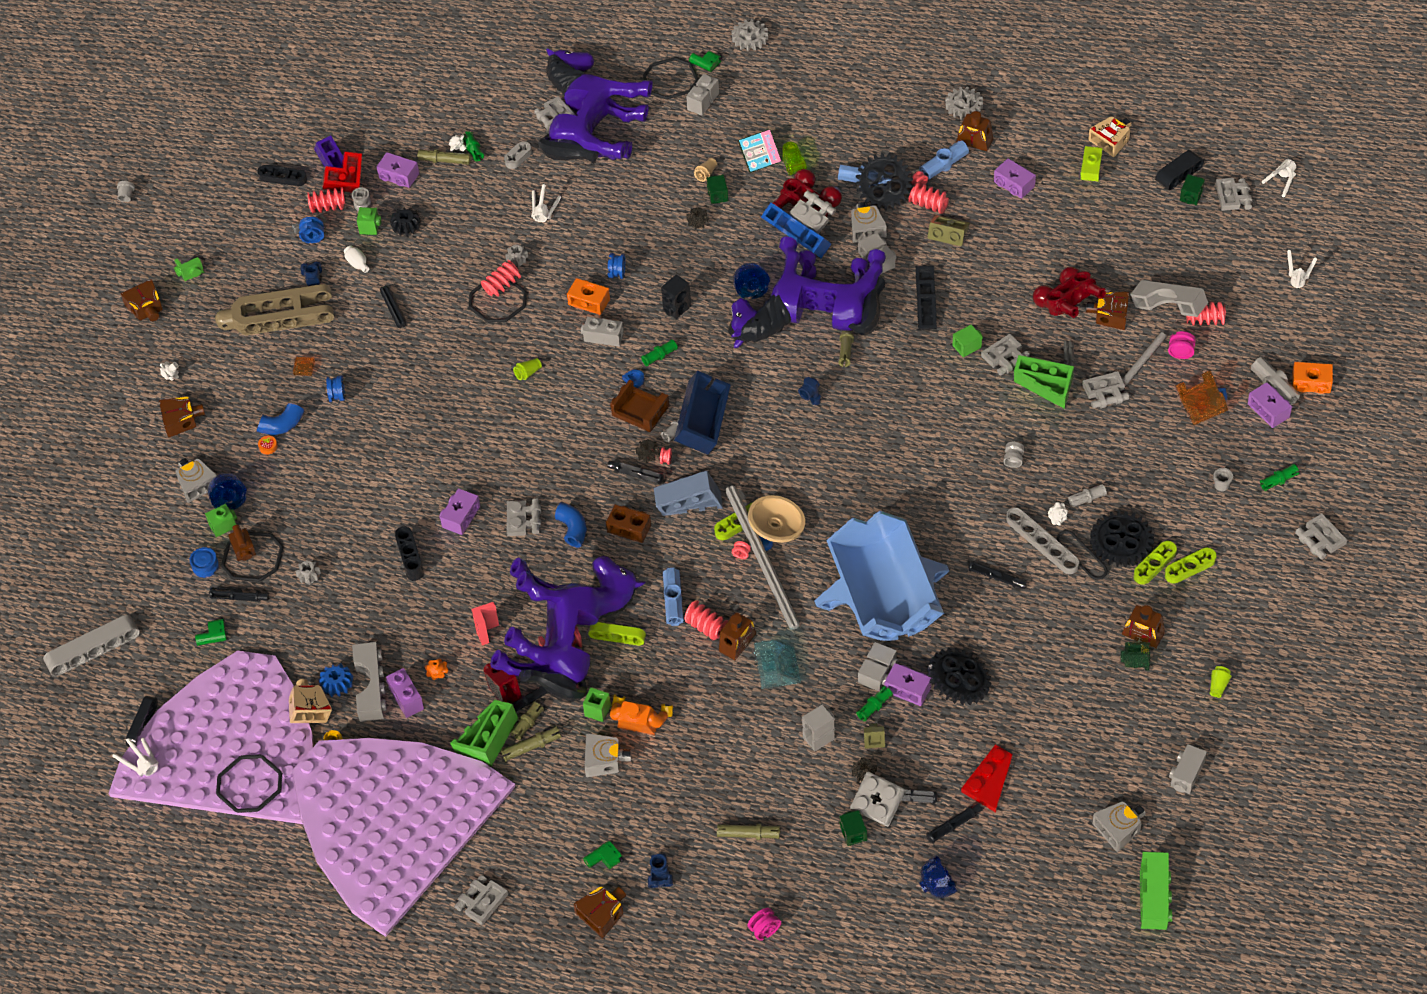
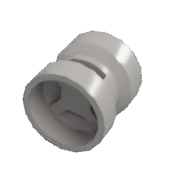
[352,187,372,211]
[1003,441,1024,468]

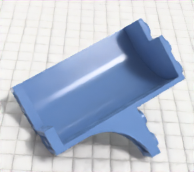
[814,511,949,641]

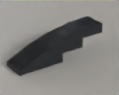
[915,266,937,330]

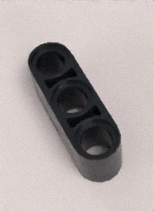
[1155,150,1204,191]
[395,526,424,581]

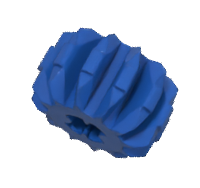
[319,663,353,697]

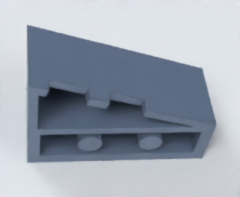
[654,471,723,516]

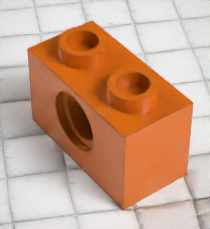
[567,278,610,315]
[1292,362,1333,394]

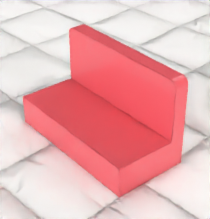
[472,602,499,645]

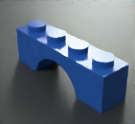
[761,203,831,259]

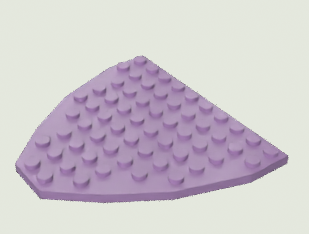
[109,651,314,824]
[293,738,515,937]

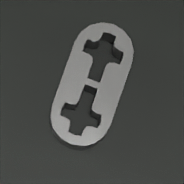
[504,142,532,169]

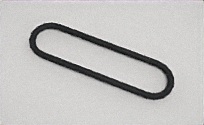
[1057,530,1108,580]

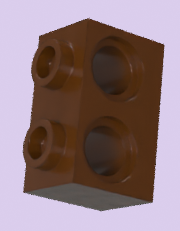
[606,504,652,543]

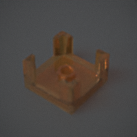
[1175,370,1228,425]

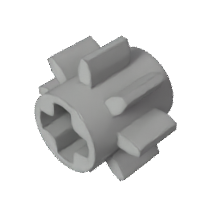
[505,245,528,267]
[295,560,321,585]

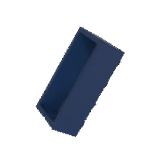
[674,370,731,455]

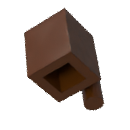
[228,524,256,561]

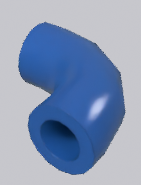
[256,403,305,435]
[555,502,587,548]

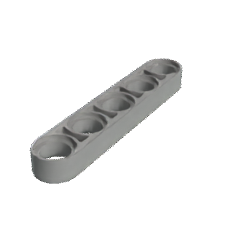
[1006,508,1079,574]

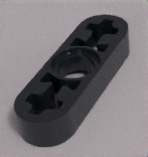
[257,165,307,186]
[126,696,158,747]

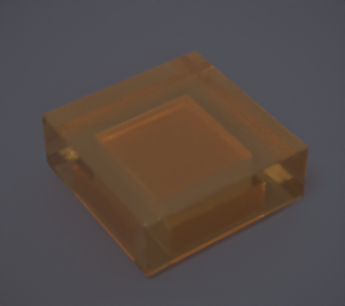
[293,357,315,376]

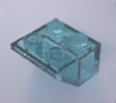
[754,640,801,689]

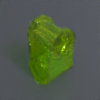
[782,142,807,176]

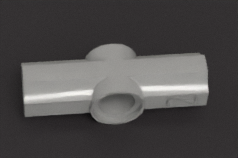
[1251,357,1300,405]

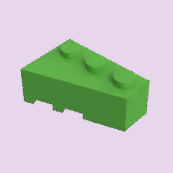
[1014,355,1074,409]
[450,700,518,767]
[1140,852,1172,930]

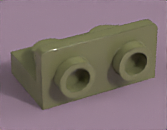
[928,215,970,246]

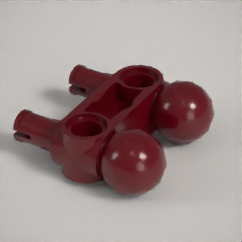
[772,169,842,217]
[1032,266,1106,318]

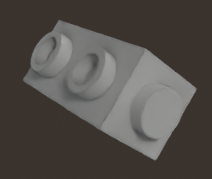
[581,317,624,347]
[1169,744,1207,794]

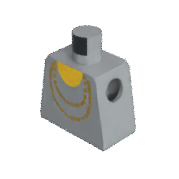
[851,202,886,243]
[175,458,220,503]
[585,734,631,777]
[1092,802,1146,852]

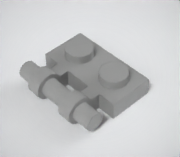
[534,96,575,131]
[1215,178,1253,211]
[789,190,836,234]
[981,334,1030,376]
[1082,371,1129,409]
[507,499,541,537]
[1295,514,1347,560]
[454,875,508,925]

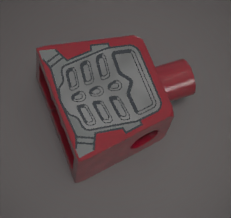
[483,663,522,704]

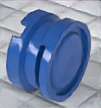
[299,217,324,243]
[608,253,626,279]
[326,375,345,402]
[189,547,219,578]

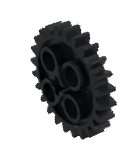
[855,153,913,211]
[1090,510,1154,568]
[927,647,992,705]

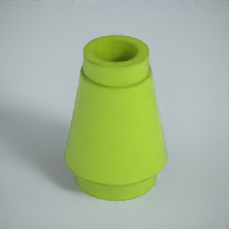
[513,358,542,380]
[1210,666,1232,698]

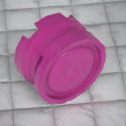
[1168,331,1196,359]
[747,907,781,941]

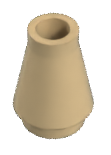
[694,158,717,182]

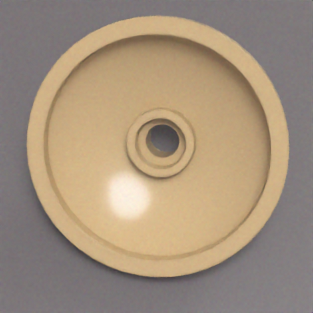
[748,495,805,542]

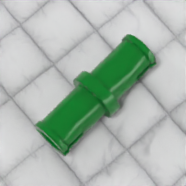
[463,131,484,162]
[641,339,678,366]
[1260,464,1299,491]
[856,686,893,722]

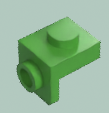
[174,257,204,281]

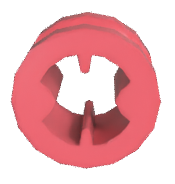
[911,171,928,188]
[660,447,672,465]
[732,541,751,559]

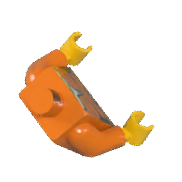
[610,694,673,735]

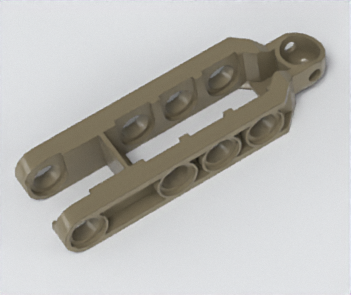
[215,284,334,336]

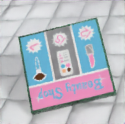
[738,129,782,173]

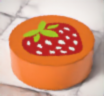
[258,436,278,454]

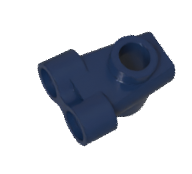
[300,261,322,286]
[798,377,821,405]
[648,854,673,888]

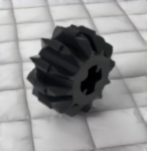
[390,207,421,236]

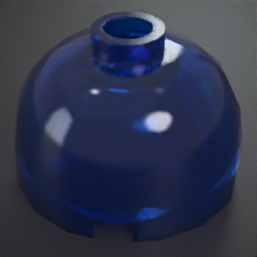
[733,263,770,300]
[208,473,247,510]
[919,855,958,898]

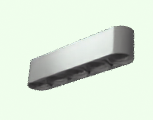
[43,615,140,676]

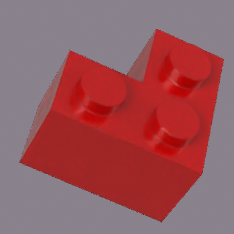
[322,152,362,193]

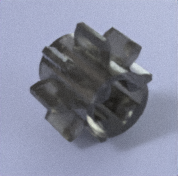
[686,207,709,229]
[635,439,660,463]
[852,758,877,783]

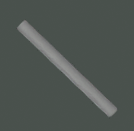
[1122,332,1166,386]

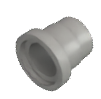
[117,181,135,202]
[1213,468,1233,491]

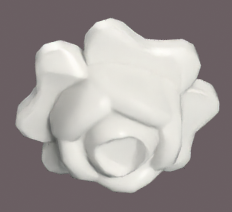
[449,135,466,152]
[160,361,179,381]
[1048,502,1068,525]

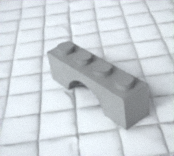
[1130,280,1208,317]
[352,642,387,722]

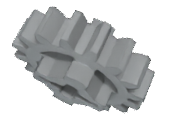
[732,19,768,51]
[945,87,983,120]

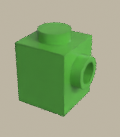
[357,207,381,235]
[952,325,983,358]
[205,504,237,537]
[583,688,611,722]

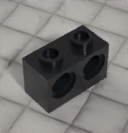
[661,275,691,319]

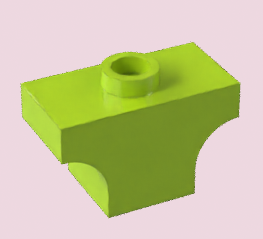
[1081,146,1103,181]

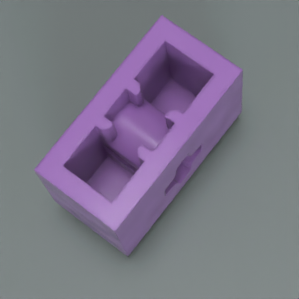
[377,152,419,188]
[994,159,1036,199]
[1248,382,1292,428]
[439,489,480,535]
[885,663,931,706]
[386,668,424,718]

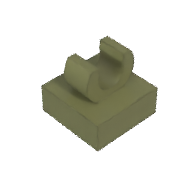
[864,723,885,749]

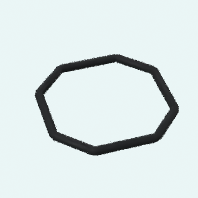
[643,57,699,99]
[468,280,527,323]
[221,531,283,582]
[216,754,282,813]

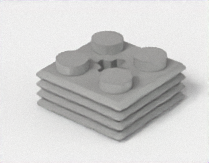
[850,772,906,827]

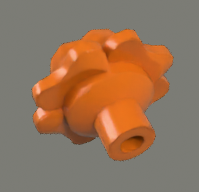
[425,659,449,680]

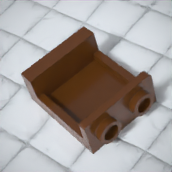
[610,379,669,432]

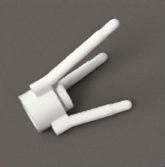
[1262,159,1296,197]
[531,184,561,222]
[1287,250,1317,288]
[113,738,159,776]

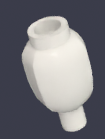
[344,246,369,273]

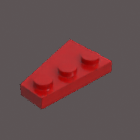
[961,744,1013,813]

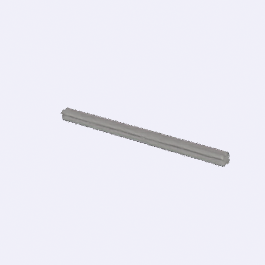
[726,485,800,630]

